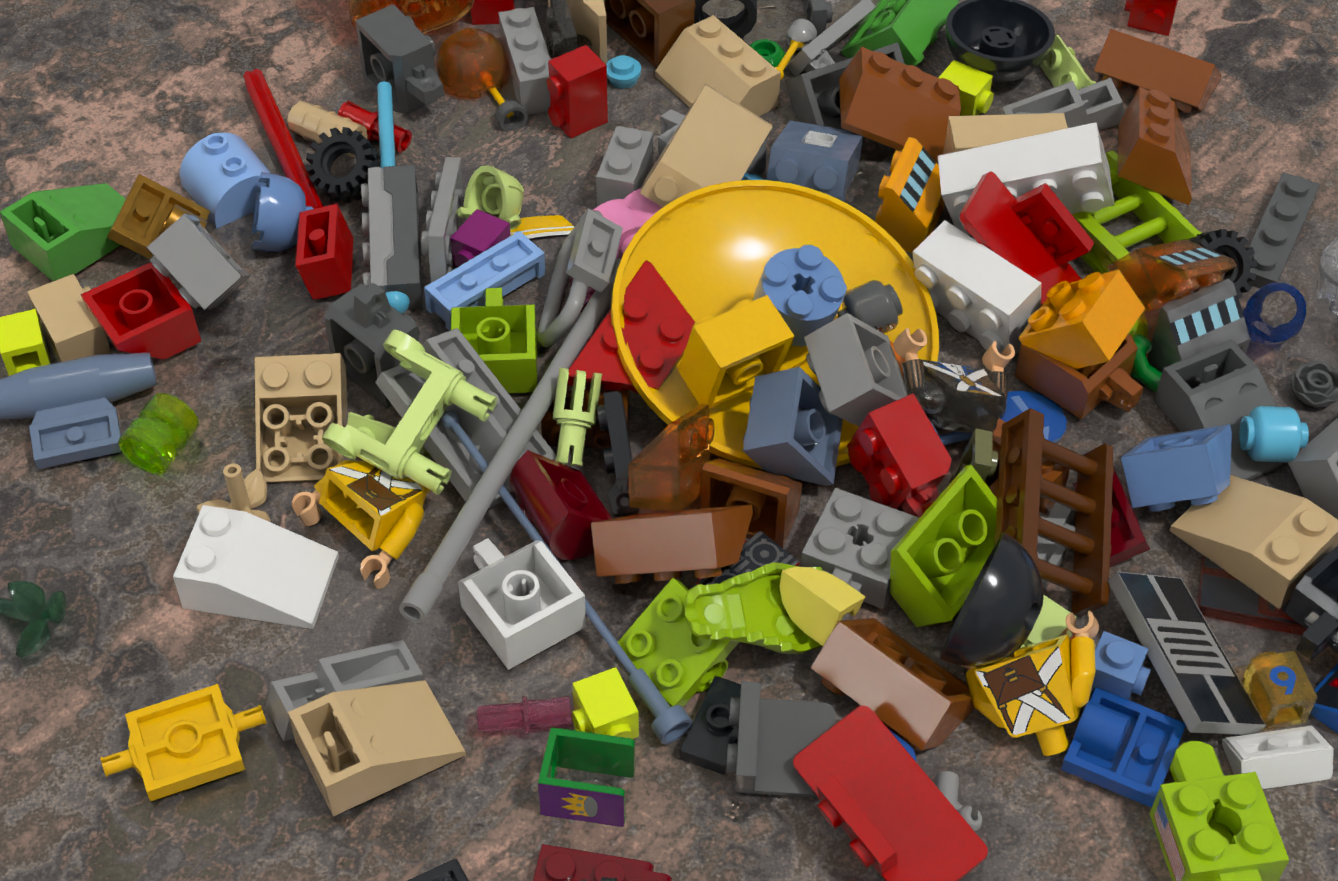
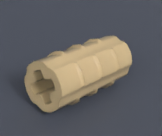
[287,101,367,157]

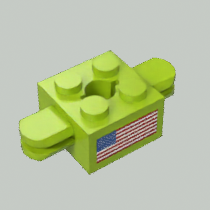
[1150,741,1289,881]

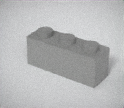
[498,7,551,115]

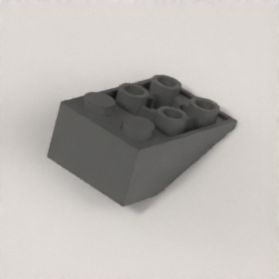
[1154,340,1288,480]

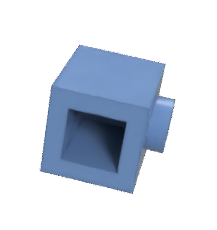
[1089,631,1151,701]

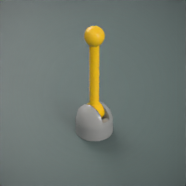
[775,19,817,81]

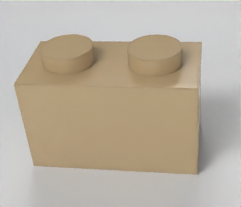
[27,274,111,362]

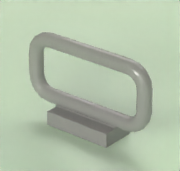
[537,208,623,348]

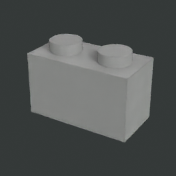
[596,126,653,206]

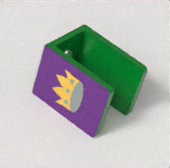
[538,727,635,827]

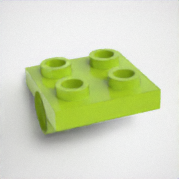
[618,578,739,707]

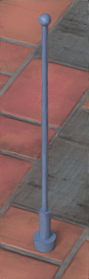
[442,411,693,745]

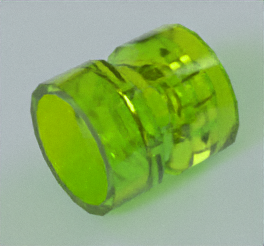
[118,393,200,474]

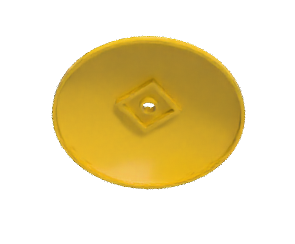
[610,180,939,469]

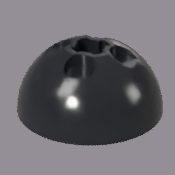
[946,0,1055,83]
[939,532,1044,666]

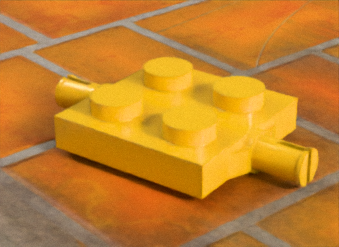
[100,684,267,802]

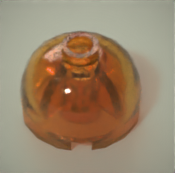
[436,28,510,99]

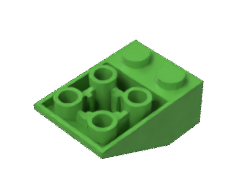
[0,183,125,281]

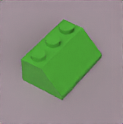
[841,0,960,66]

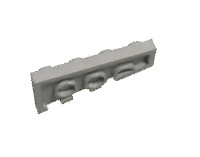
[421,157,463,283]

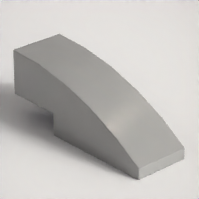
[1002,78,1125,131]
[265,640,423,742]

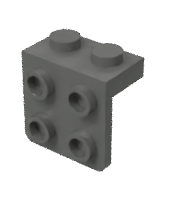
[726,681,835,798]

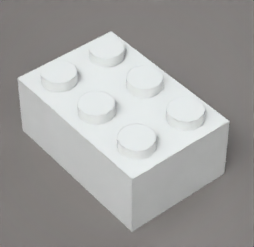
[913,220,1042,355]

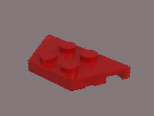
[567,260,696,394]

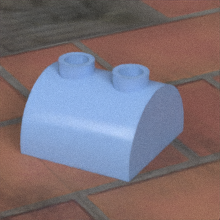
[180,132,271,229]

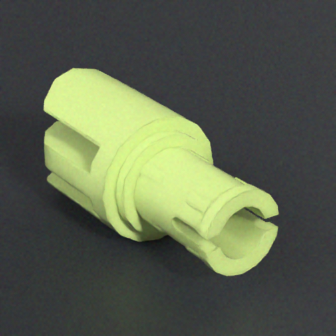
[553,367,602,467]

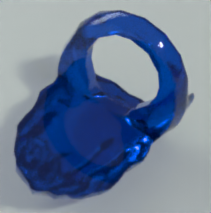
[1242,283,1306,346]

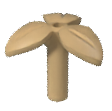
[196,463,271,522]

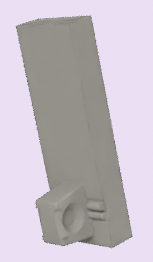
[786,0,876,76]

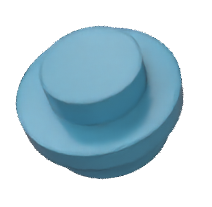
[606,55,641,89]

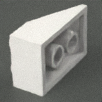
[173,505,339,629]

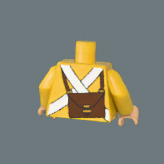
[292,460,431,589]
[961,611,1099,756]

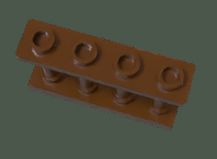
[994,408,1114,617]

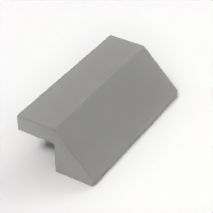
[375,328,557,508]

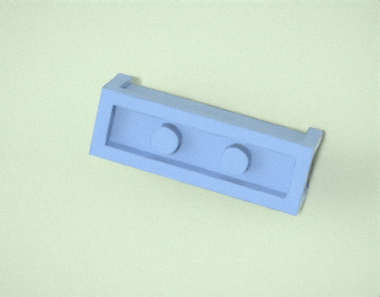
[424,231,545,331]

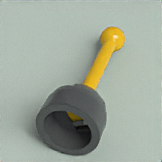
[477,70,528,132]

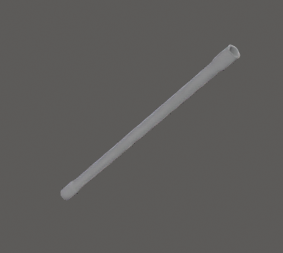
[399,259,621,623]

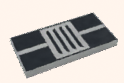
[1108,571,1266,735]

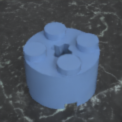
[753,245,847,346]

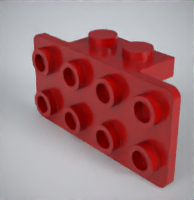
[959,171,1094,306]
[793,705,988,881]

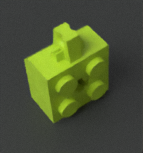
[451,288,538,393]

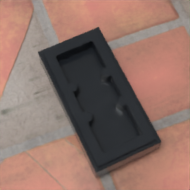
[680,676,741,775]

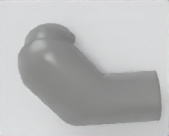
[935,771,983,831]

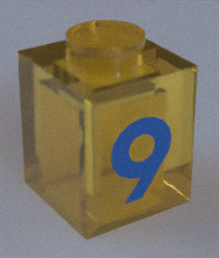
[1241,650,1318,731]

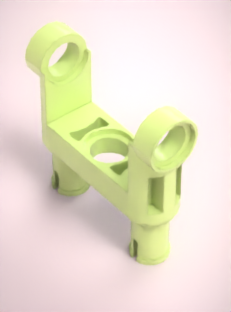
[322,330,498,495]

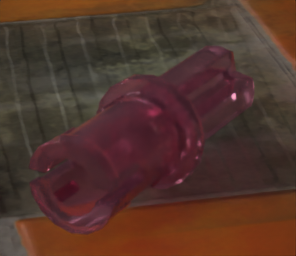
[476,696,572,734]

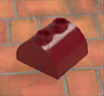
[509,450,613,560]

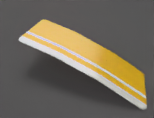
[510,215,574,239]

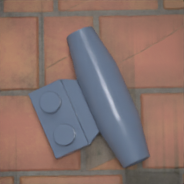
[0,353,157,469]

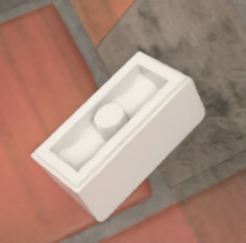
[1222,726,1334,789]

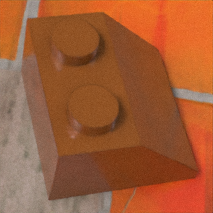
[701,458,802,548]

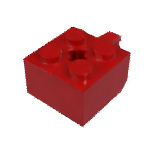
[847,393,952,518]

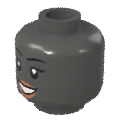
[837,280,903,334]

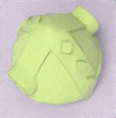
[456,165,524,231]

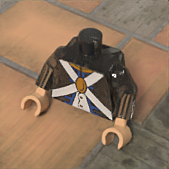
[893,328,1015,433]

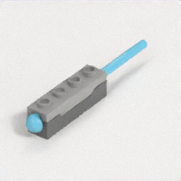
[361,81,423,315]

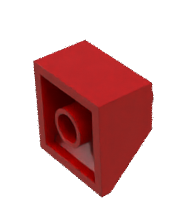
[80,262,202,360]

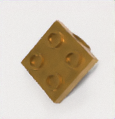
[107,174,210,259]

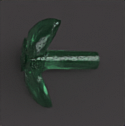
[0,581,67,658]

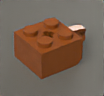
[1015,334,1143,420]

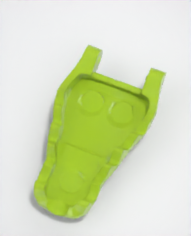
[684,562,823,654]

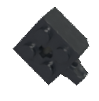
[1285,546,1338,661]

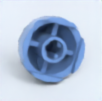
[251,172,313,252]

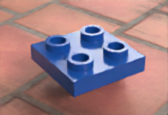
[1061,687,1186,808]

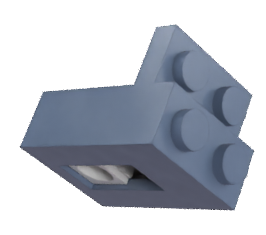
[767,120,863,202]

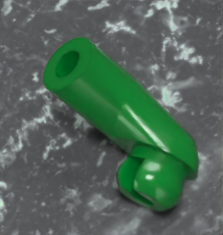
[1131,334,1162,393]

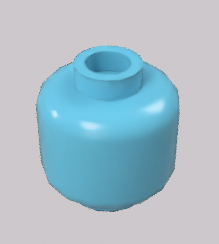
[1239,406,1309,463]

